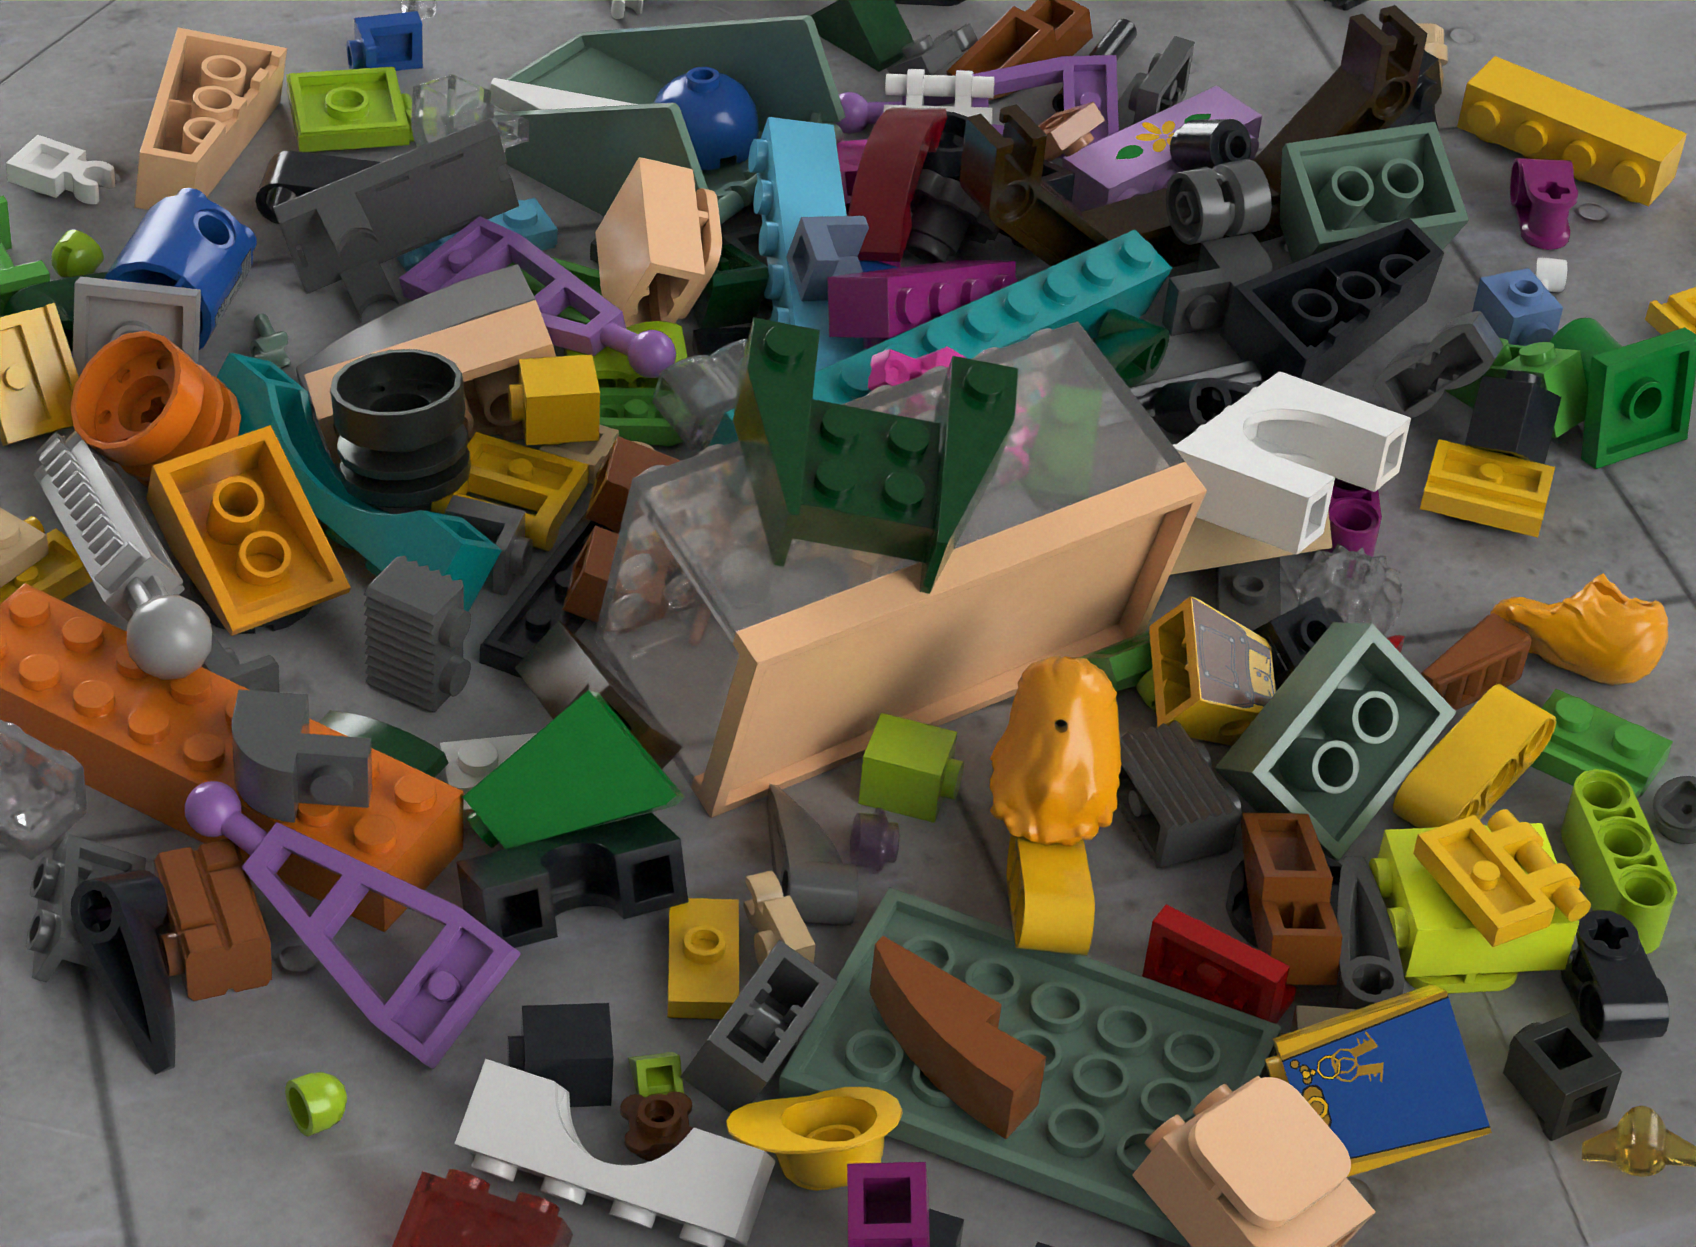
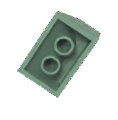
[1280,122,1469,263]
[1214,622,1457,861]

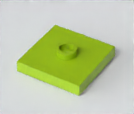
[286,67,410,152]

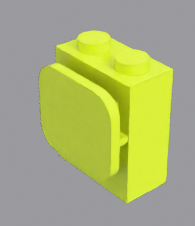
[1369,823,1579,994]

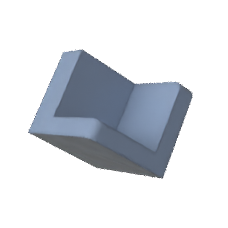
[786,216,869,301]

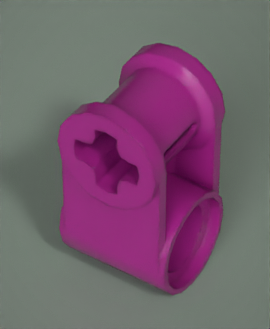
[1510,158,1578,250]

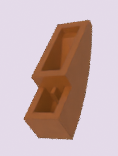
[946,0,1093,100]
[1241,813,1343,985]
[869,936,1046,1139]

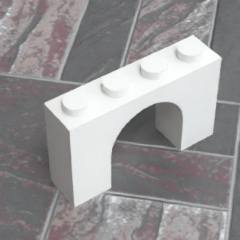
[1160,371,1411,555]

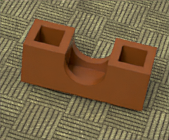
[562,436,690,637]

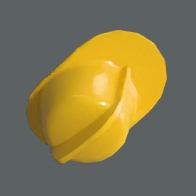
[726,1087,903,1191]

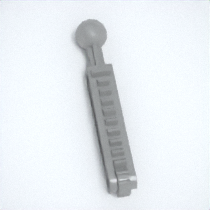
[33,431,212,680]

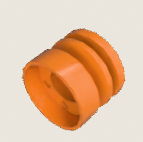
[70,330,241,488]

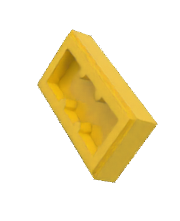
[667,898,739,1019]

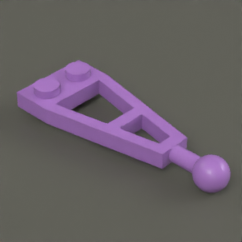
[833,55,1119,159]
[399,216,676,378]
[185,781,521,1069]

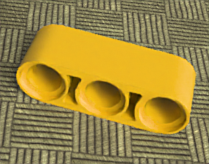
[1392,684,1556,828]
[1006,835,1095,956]

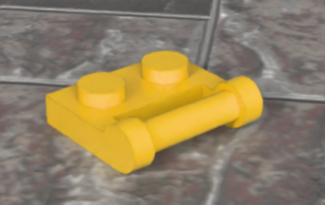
[431,432,589,551]

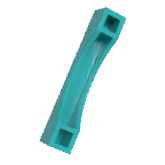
[217,352,502,612]

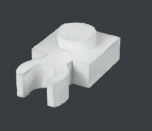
[6,135,115,204]

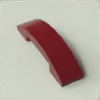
[848,107,947,262]

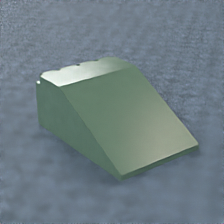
[440,15,846,225]

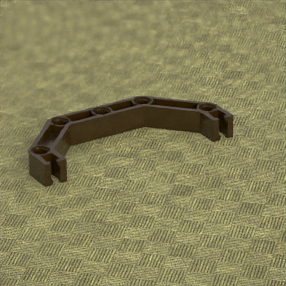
[960,5,1428,268]

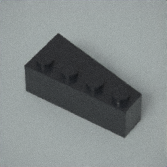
[1220,218,1444,386]

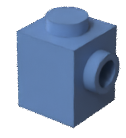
[1472,268,1563,346]

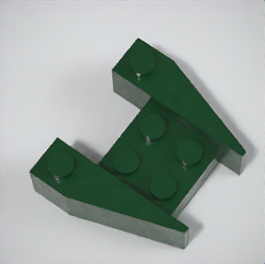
[733,317,1018,594]

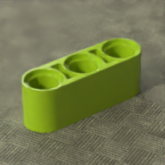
[1560,769,1677,954]

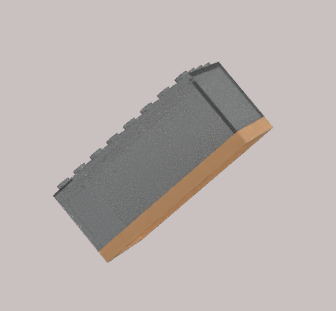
[594,321,1207,818]

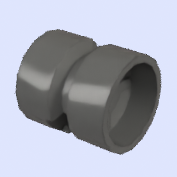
[1166,159,1272,245]

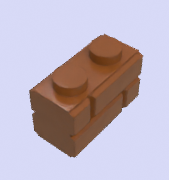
[154,839,272,1001]

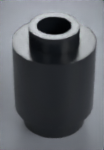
[1170,119,1251,171]

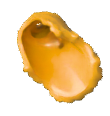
[1490,573,1669,686]
[989,656,1122,846]

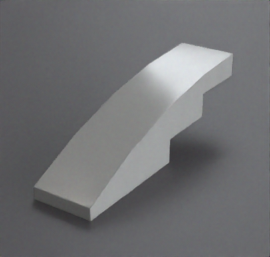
[296,264,536,413]

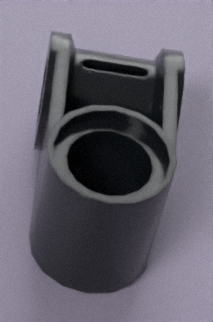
[1561,910,1670,1043]

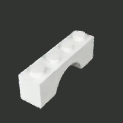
[455,1059,776,1247]

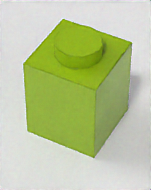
[858,713,964,823]

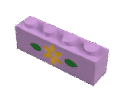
[1062,86,1262,211]

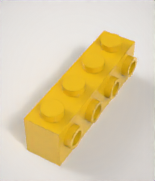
[1457,56,1687,207]

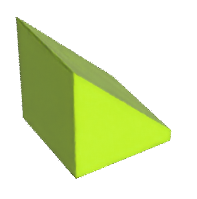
[628,1052,684,1098]

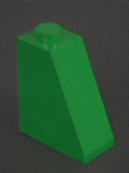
[463,690,685,849]

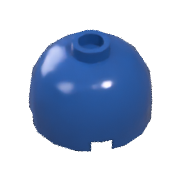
[653,67,759,170]

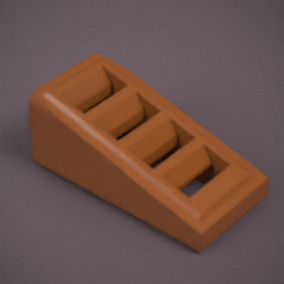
[1421,613,1532,711]

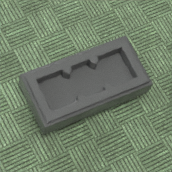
[1216,557,1281,654]

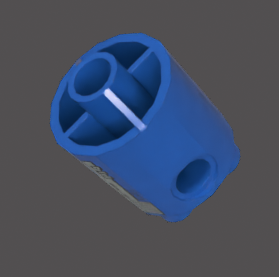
[104,188,257,350]

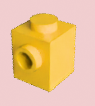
[508,354,600,445]

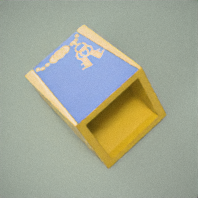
[1265,985,1492,1177]

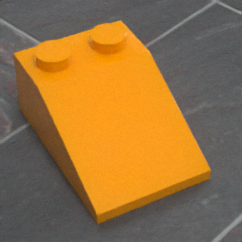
[146,425,351,636]

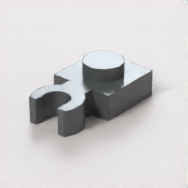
[887,23,978,75]

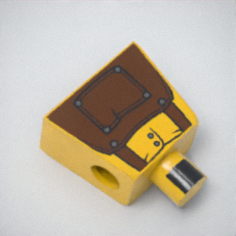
[1149,596,1282,746]

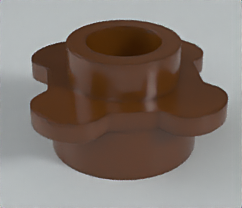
[620,1091,693,1161]

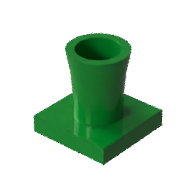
[1550,317,1696,469]

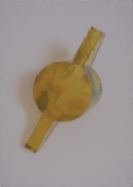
[1582,1105,1696,1177]

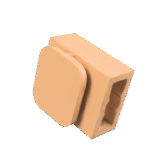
[595,157,722,328]
[1132,1075,1376,1247]

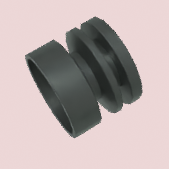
[330,349,471,507]

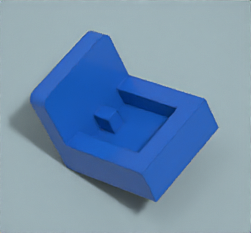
[346,11,423,71]

